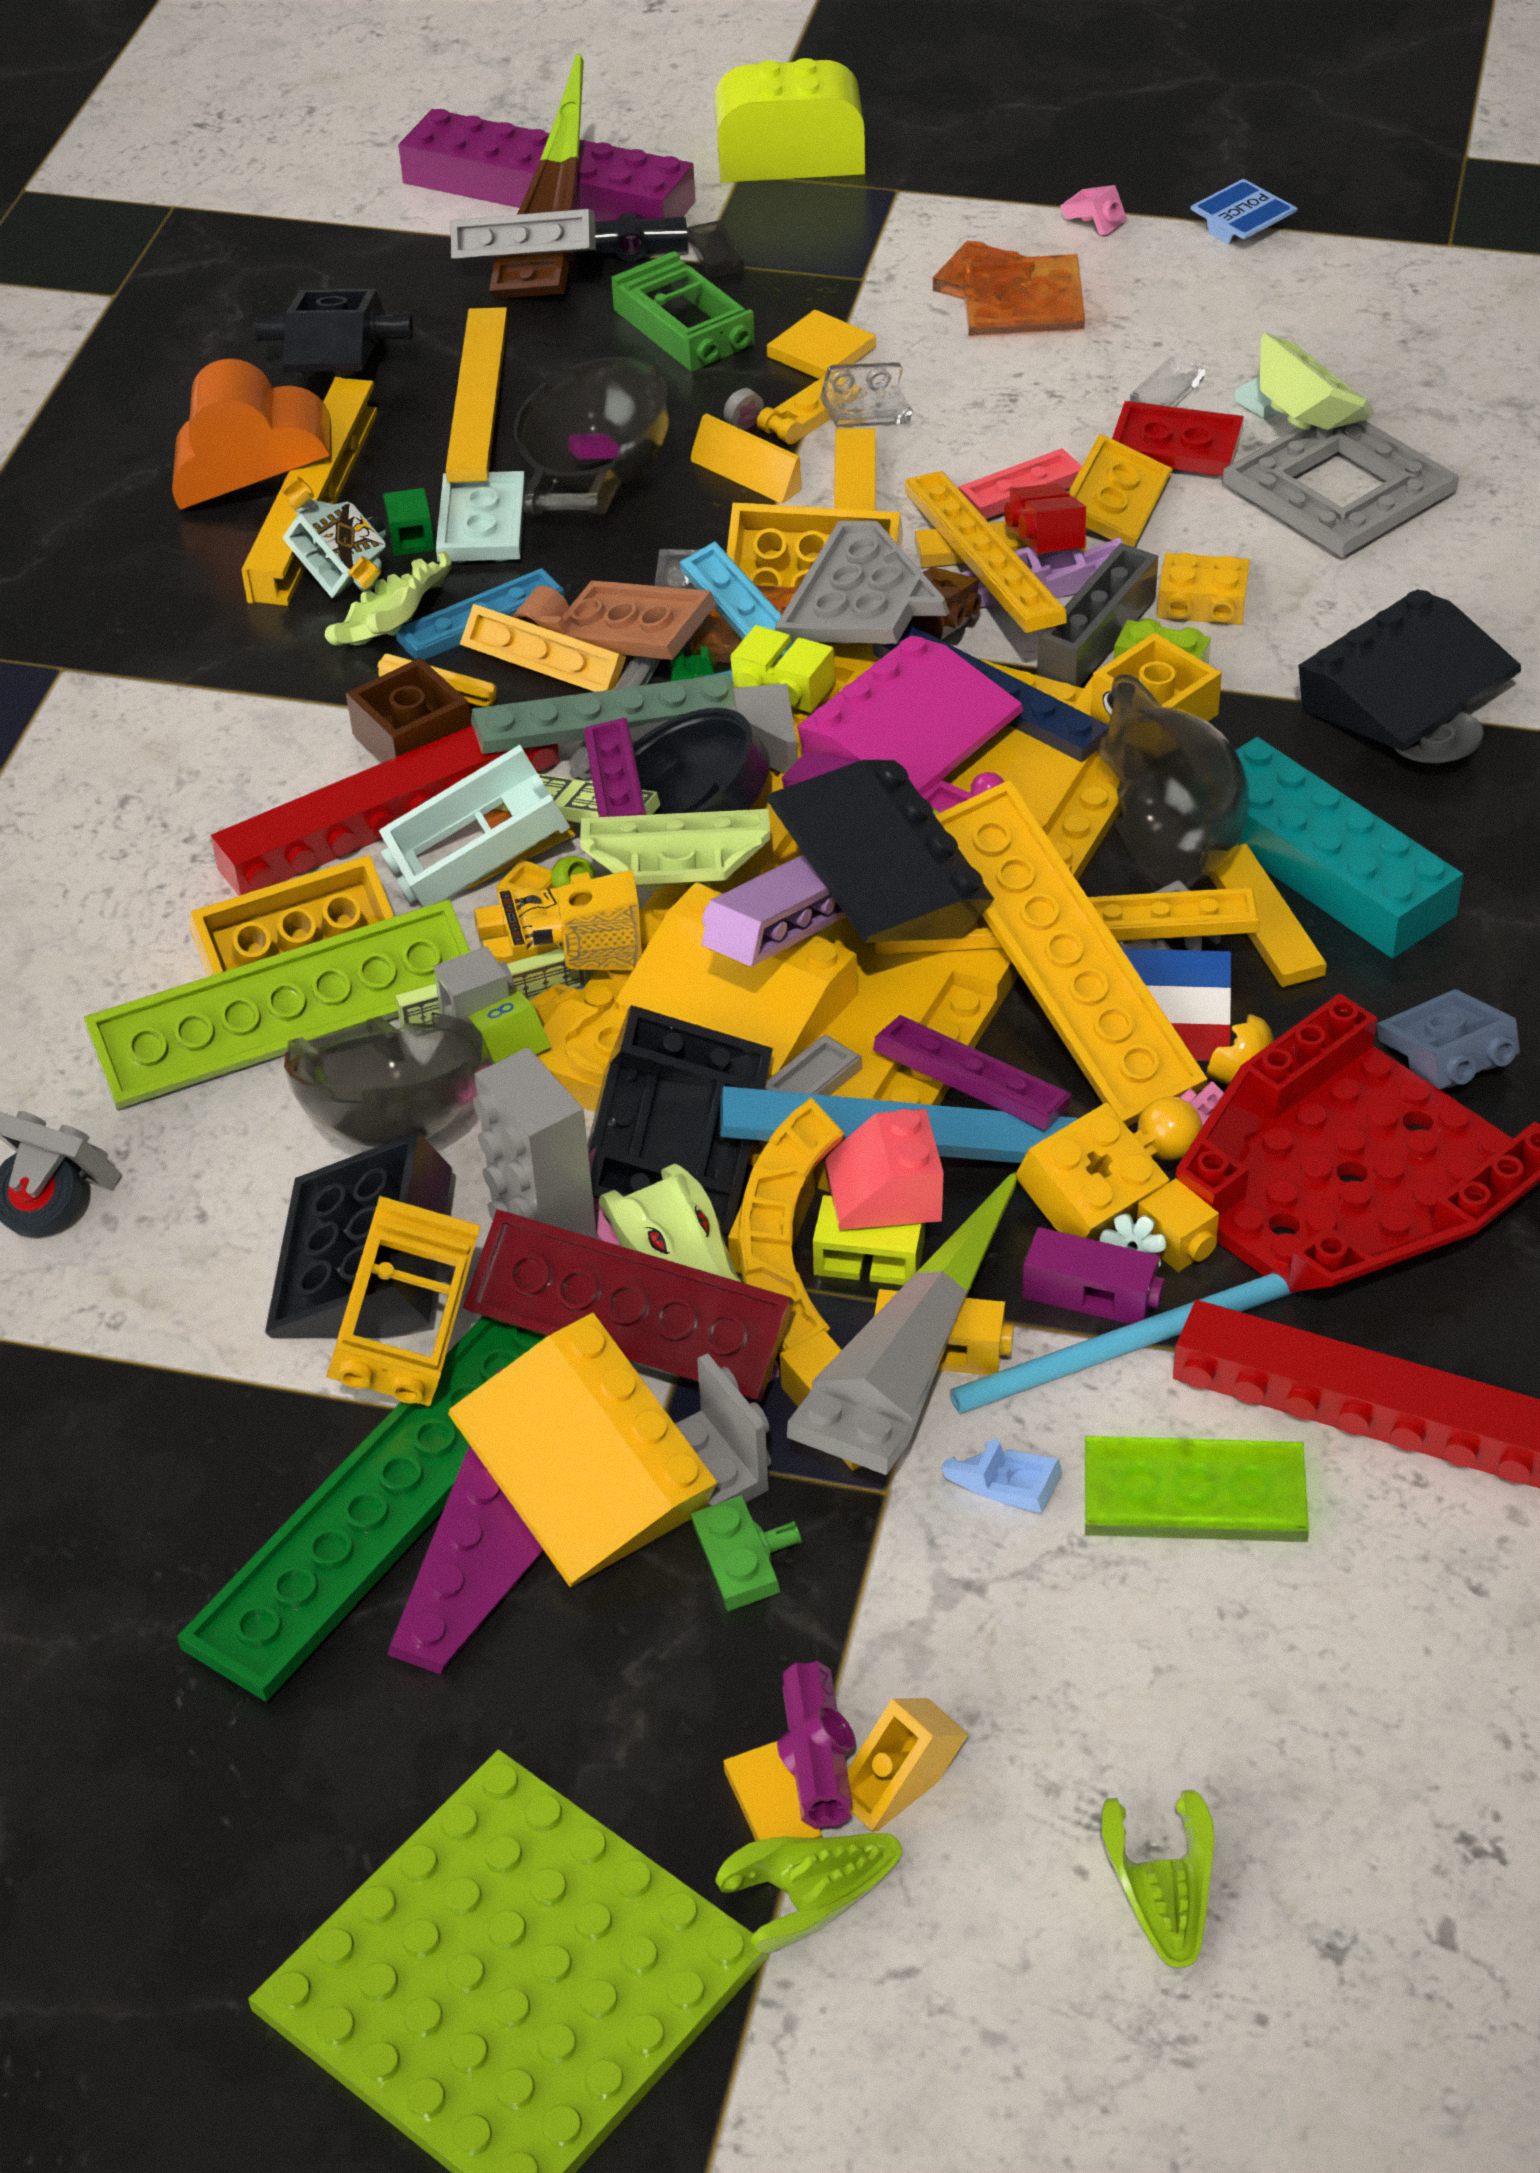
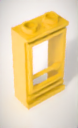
[326,1196,481,1407]

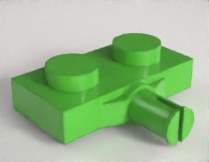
[690,1495,802,1611]

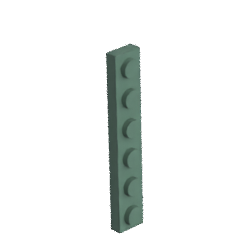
[471,674,734,754]

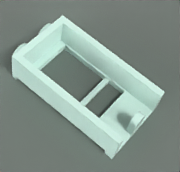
[379,745,571,907]

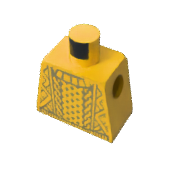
[531,870,642,970]

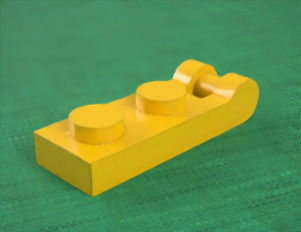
[756,371,861,445]

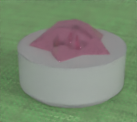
[724,388,764,430]

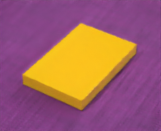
[1068,433,1173,547]

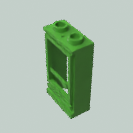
[611,251,755,372]

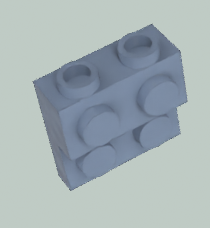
[1377,989,1520,1089]

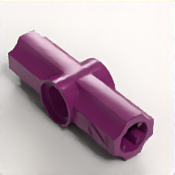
[777,1661,856,1829]

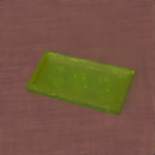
[1084,1436,1309,1542]

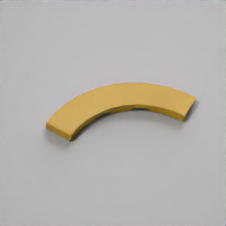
[738,1097,845,1354]

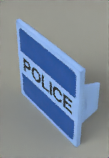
[1191,179,1297,244]

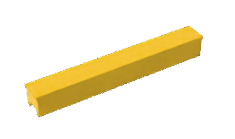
[241,376,378,606]

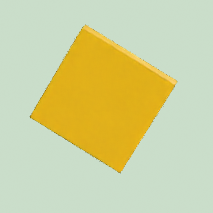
[767,310,876,379]

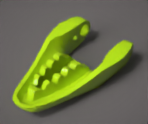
[1102,1789,1214,1968]
[715,1833,903,1954]

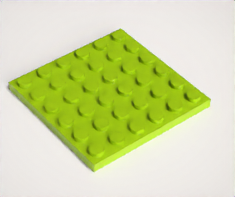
[248,1749,769,2173]

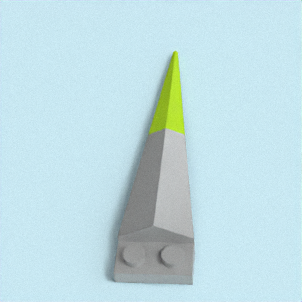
[787,1173,1017,1475]

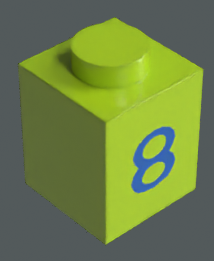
[467,991,551,1065]

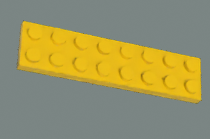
[935,780,1207,1127]

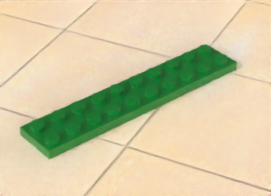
[177,1317,547,1702]

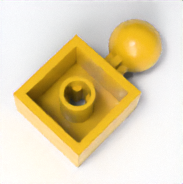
[1016,1097,1202,1241]

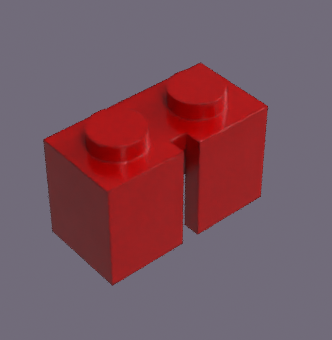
[1004,483,1086,553]

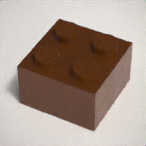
[346,658,471,763]

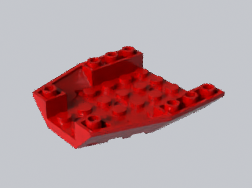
[1176,993,1540,1292]

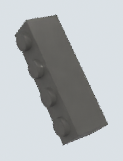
[1037,543,1159,687]

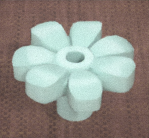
[1099,1213,1166,1267]

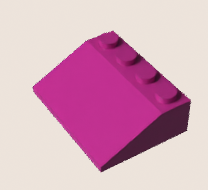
[797,635,1023,796]

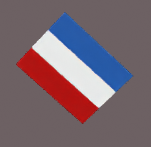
[1122,949,1231,1061]

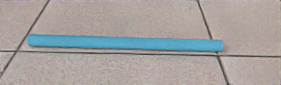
[950,1273,1299,1414]

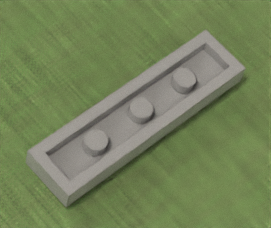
[450,209,596,260]

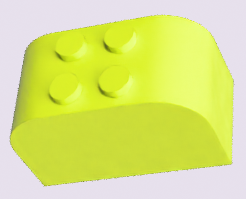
[715,58,865,183]

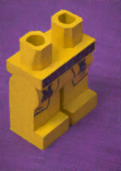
[474,872,591,964]

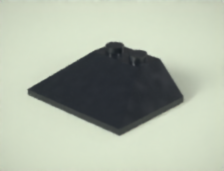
[587,1005,773,1237]

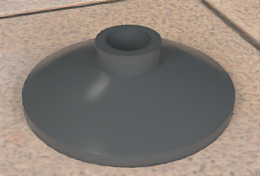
[1394,712,1483,764]

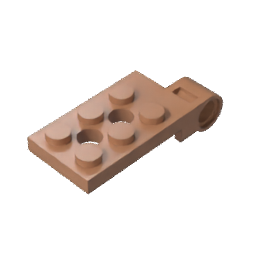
[512,580,716,660]

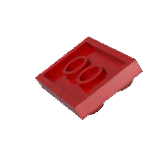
[1112,401,1244,476]

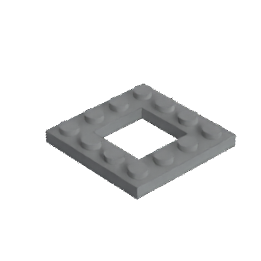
[1223,420,1459,557]

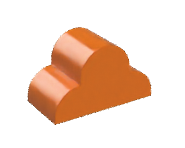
[172,359,330,510]

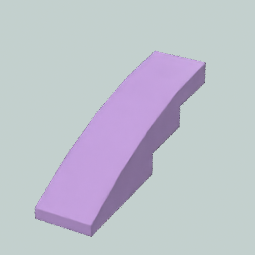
[960,537,1123,607]

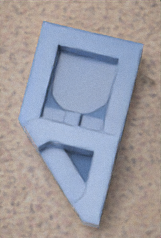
[942,1438,1062,1514]

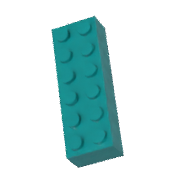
[1190,737,1463,959]

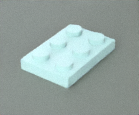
[436,471,526,563]

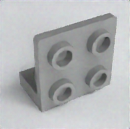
[675,1353,771,1508]

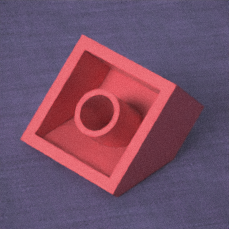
[824,1109,944,1230]

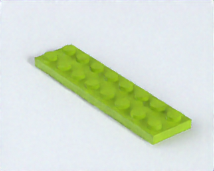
[84,899,471,1109]

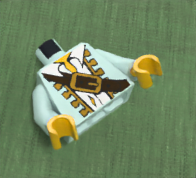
[281,477,386,598]

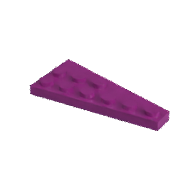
[387,1368,545,1675]

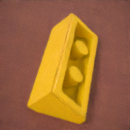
[691,413,801,503]

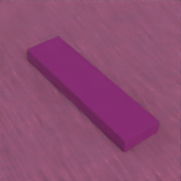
[583,718,647,817]
[873,1015,1072,1131]

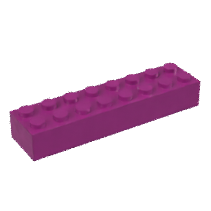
[398,109,696,222]

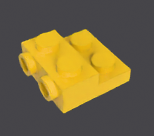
[1157,552,1250,625]

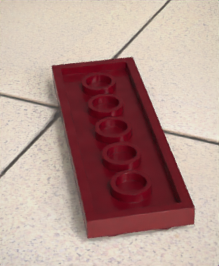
[463,1209,795,1403]

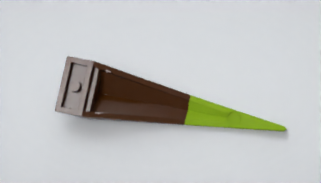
[489,53,584,299]

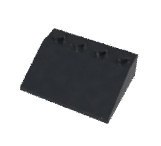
[1298,589,1521,751]
[766,760,994,943]
[265,1131,452,1338]

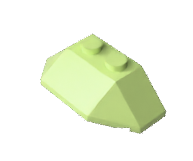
[1260,332,1374,430]
[580,809,771,891]

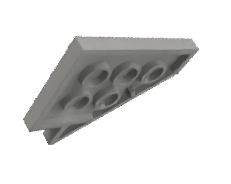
[774,521,949,645]

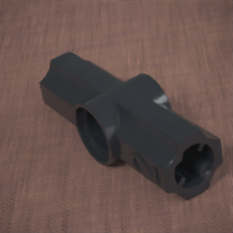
[575,212,688,262]

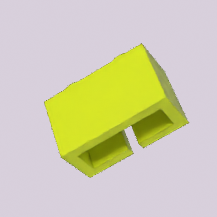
[730,625,836,713]
[813,1195,925,1285]

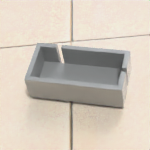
[473,1047,597,1239]

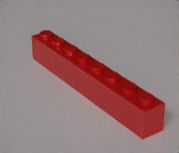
[211,725,560,896]
[1173,1299,1540,1488]

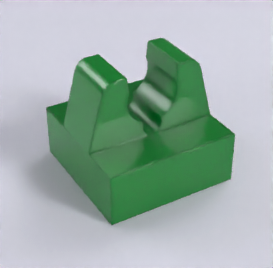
[671,646,715,681]

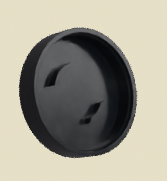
[633,707,770,815]

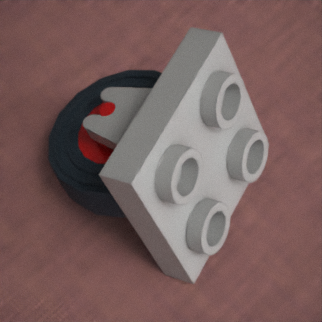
[0,1111,121,1238]

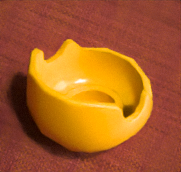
[1206,1014,1274,1085]

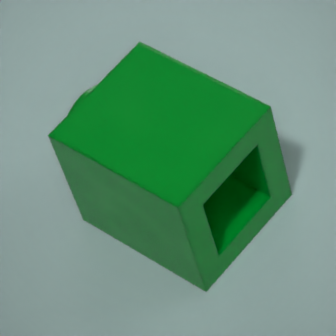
[383,488,435,556]

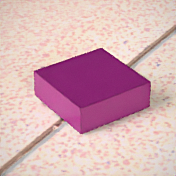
[569,434,619,459]

